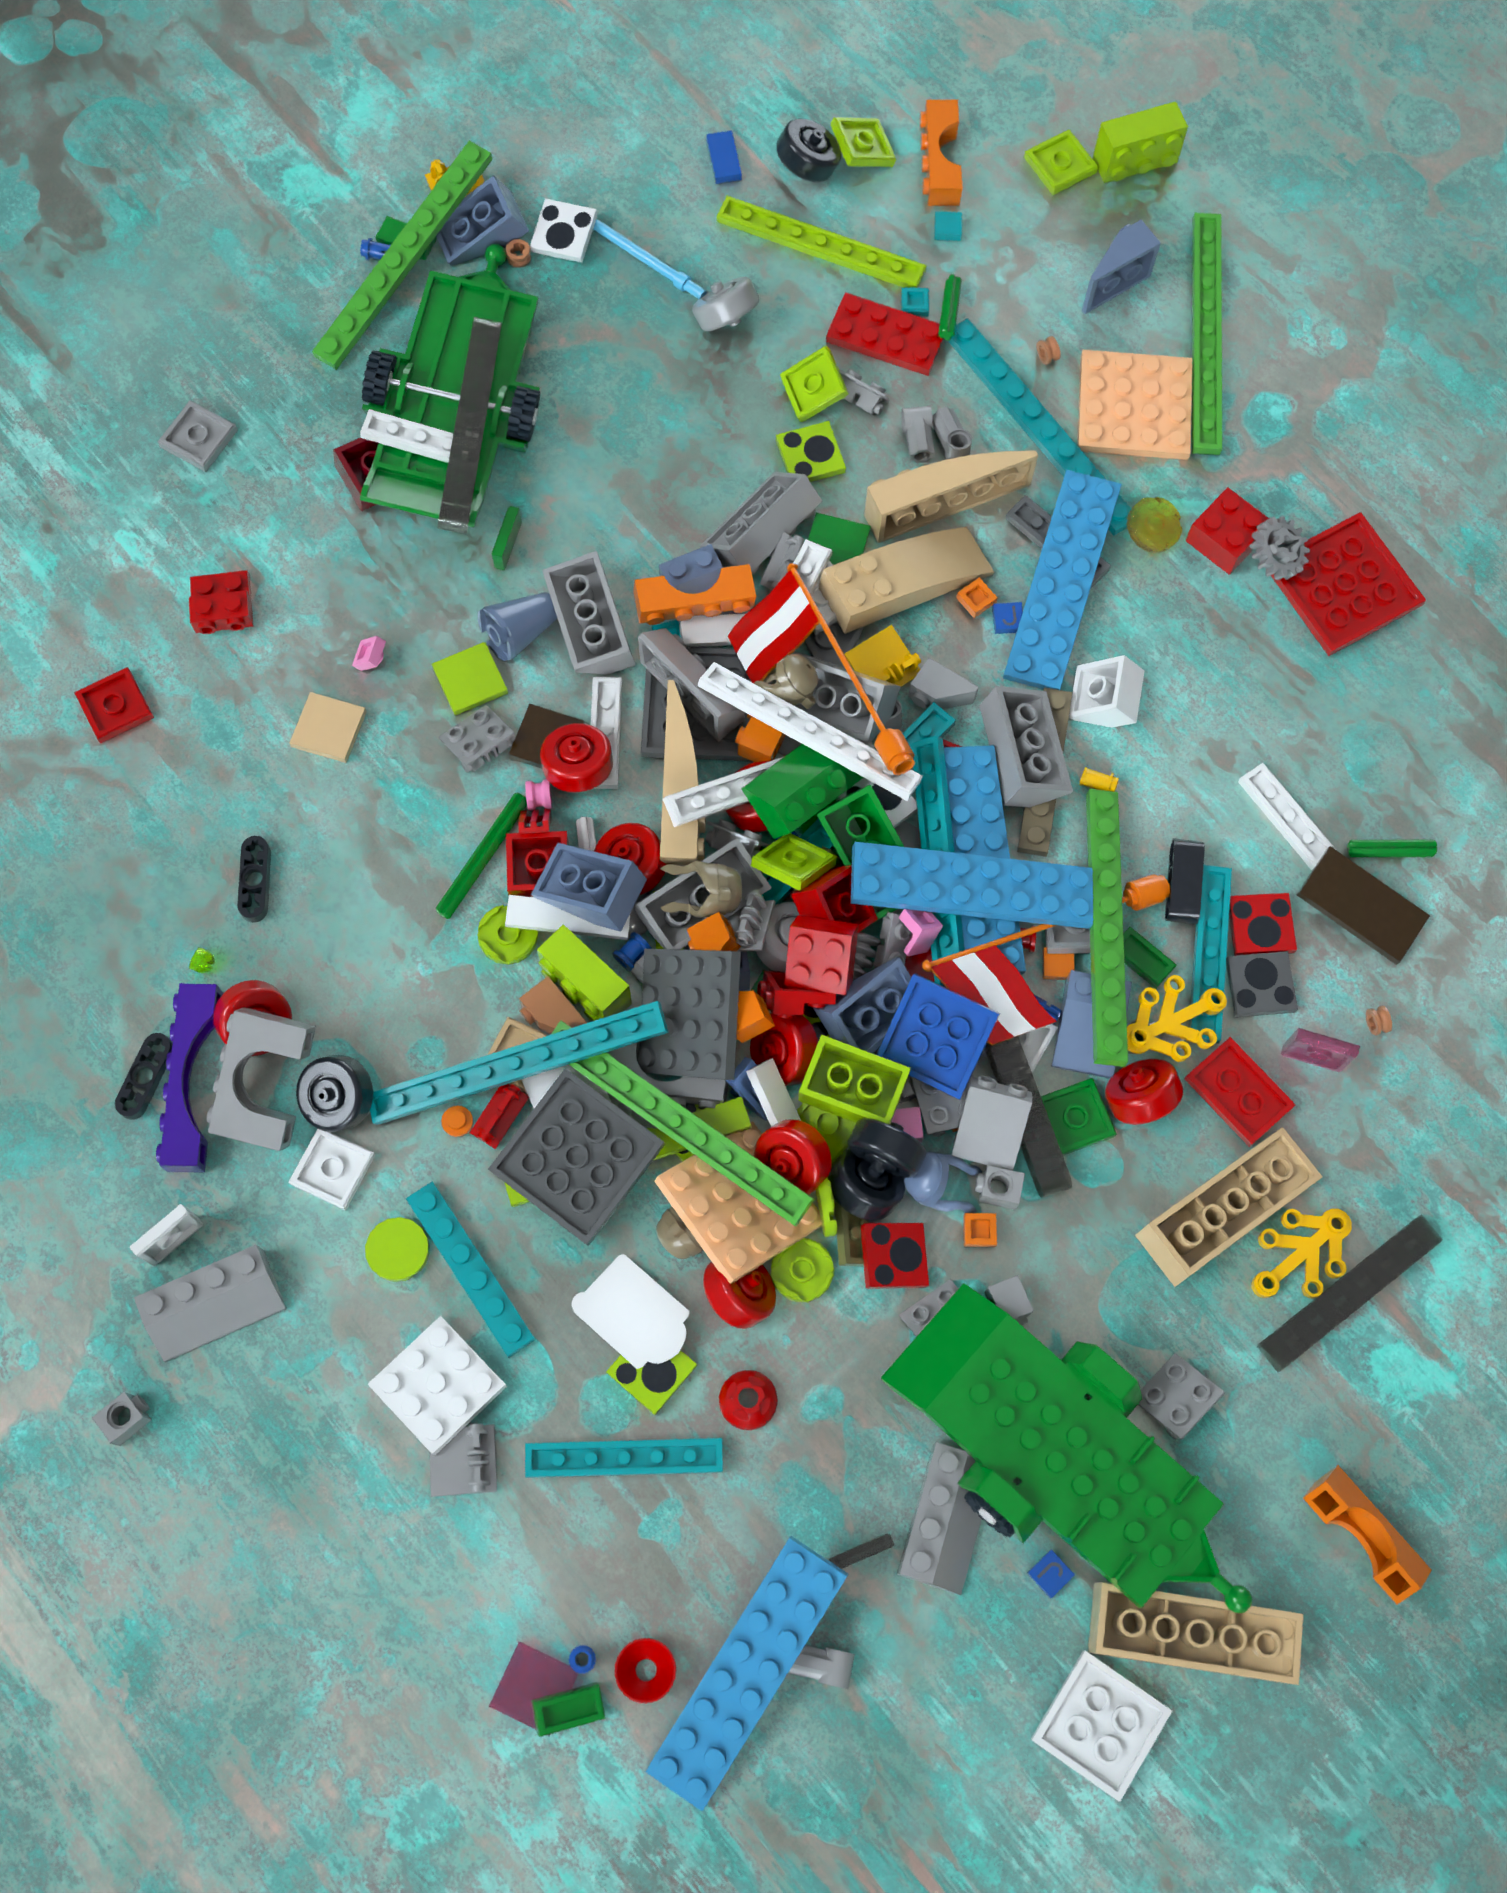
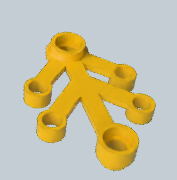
[1127,975,1227,1062]
[1251,1208,1352,1299]

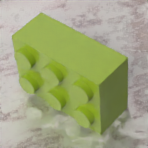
[1092,101,1188,183]
[537,924,632,1022]
[798,1034,911,1124]

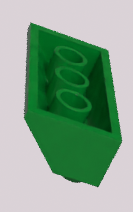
[741,744,864,839]
[817,785,904,921]

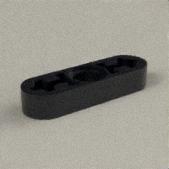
[237,836,271,923]
[115,1033,173,1120]

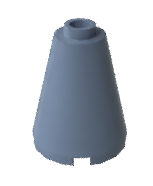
[477,592,558,661]

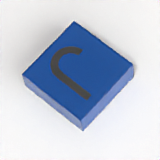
[992,602,1023,634]
[1027,1549,1075,1599]

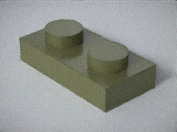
[834,1202,869,1267]

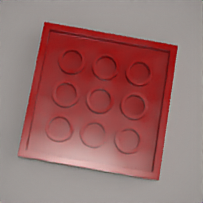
[1265,512,1426,656]

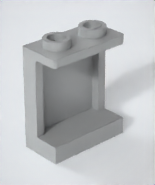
[951,1076,1032,1171]

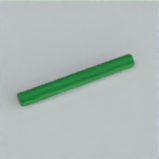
[436,793,527,919]

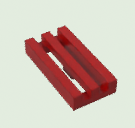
[518,809,551,834]

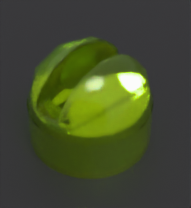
[189,947,215,973]

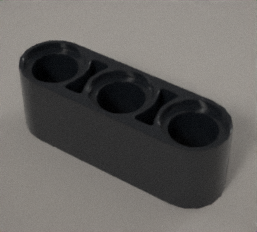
[1165,838,1205,925]

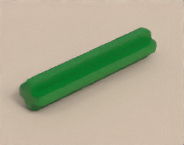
[939,274,962,341]
[1347,839,1437,857]

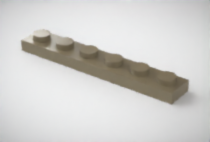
[1017,687,1073,857]

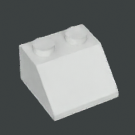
[1069,655,1145,728]

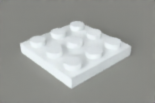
[368,1316,507,1456]
[1030,1650,1172,1802]

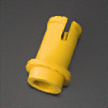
[1079,767,1119,792]

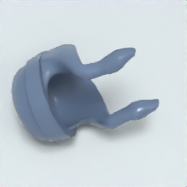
[904,1151,983,1213]

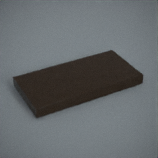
[1296,846,1430,965]

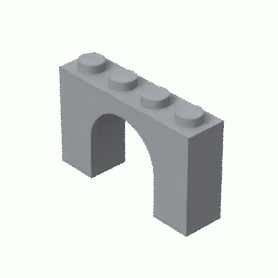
[207,1008,316,1151]
[607,1015,729,1110]

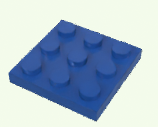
[877,974,1001,1100]

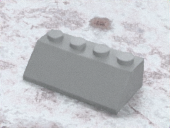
[699,472,822,574]
[542,551,635,675]
[638,628,745,742]
[775,652,900,743]
[979,686,1073,808]
[634,837,771,950]
[134,1245,287,1362]
[897,1442,981,1595]

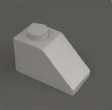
[908,658,979,709]

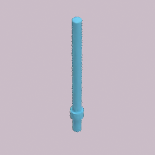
[593,219,707,299]

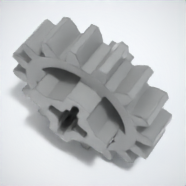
[1250,516,1310,580]

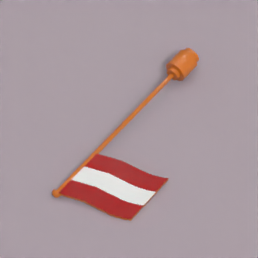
[727,563,915,775]
[922,874,1170,1045]

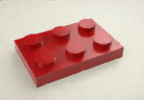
[1184,1037,1296,1147]

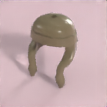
[753,654,818,709]
[661,861,742,918]
[656,1206,703,1259]

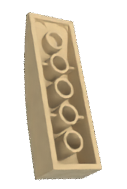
[864,451,1038,543]
[819,527,994,634]
[660,680,706,866]
[1135,1127,1323,1287]
[1088,1583,1303,1685]

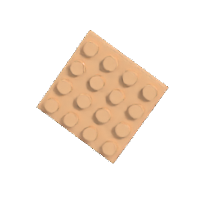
[1077,350,1192,460]
[654,1121,822,1284]

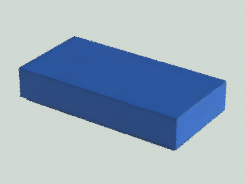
[706,130,742,184]

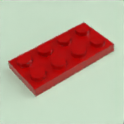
[826,292,944,376]

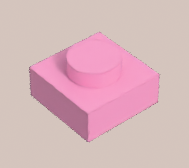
[352,636,386,671]

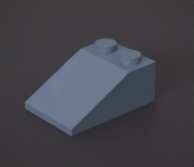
[436,175,529,266]
[1082,220,1161,314]
[658,544,741,648]
[531,843,647,932]
[813,957,911,1053]
[1051,970,1132,1078]

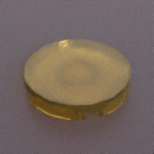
[1127,497,1182,553]

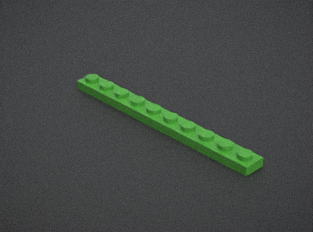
[312,140,493,370]
[1192,213,1222,455]
[1086,789,1128,1067]
[551,1020,815,1226]

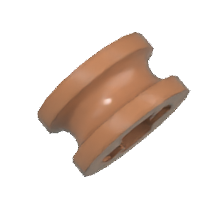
[506,239,531,268]
[1036,336,1061,365]
[1366,1005,1392,1036]

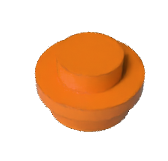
[441,1105,473,1137]

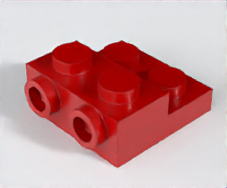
[189,570,253,634]
[757,971,836,1019]

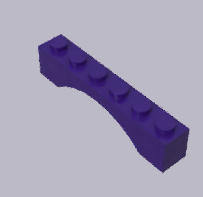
[156,983,223,1173]

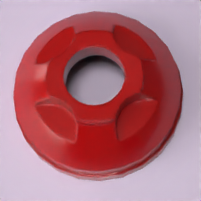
[719,1370,778,1430]
[614,1638,676,1703]

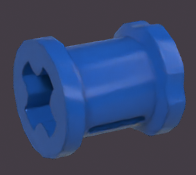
[612,932,652,972]

